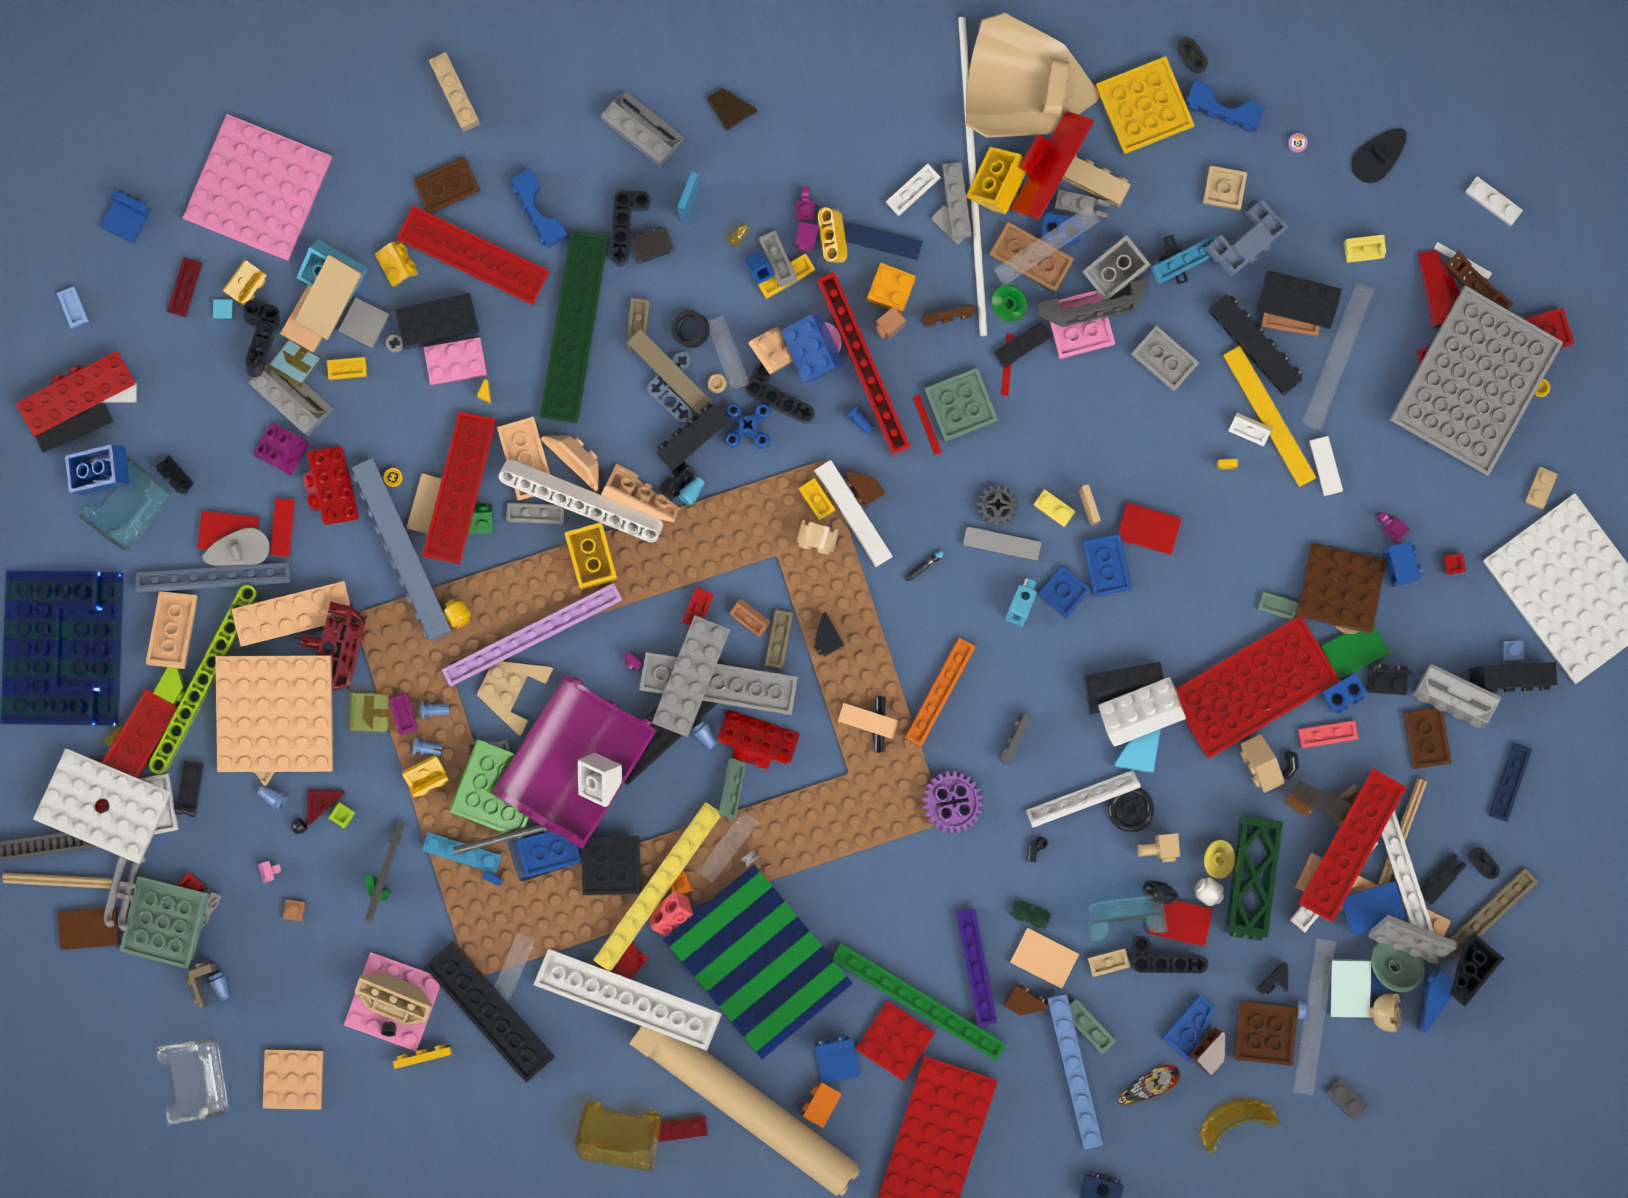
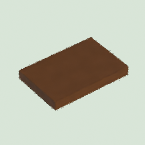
[413,156,481,214]
[1403,708,1452,769]
[57,906,119,950]

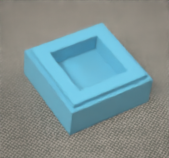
[213,299,233,320]

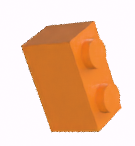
[801,1082,842,1128]

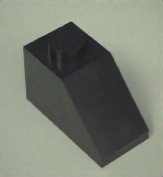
[814,612,845,657]

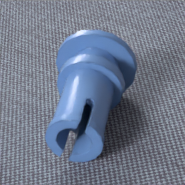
[420,700,449,720]
[412,736,443,757]

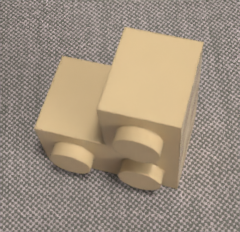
[1240,734,1285,793]

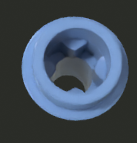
[691,720,718,749]
[257,785,287,810]
[207,971,231,1001]

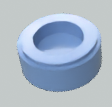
[1297,999,1307,1019]

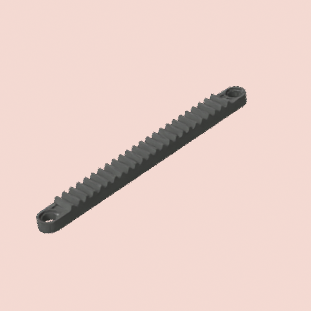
[0,832,98,862]

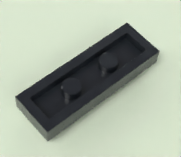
[994,321,1052,368]

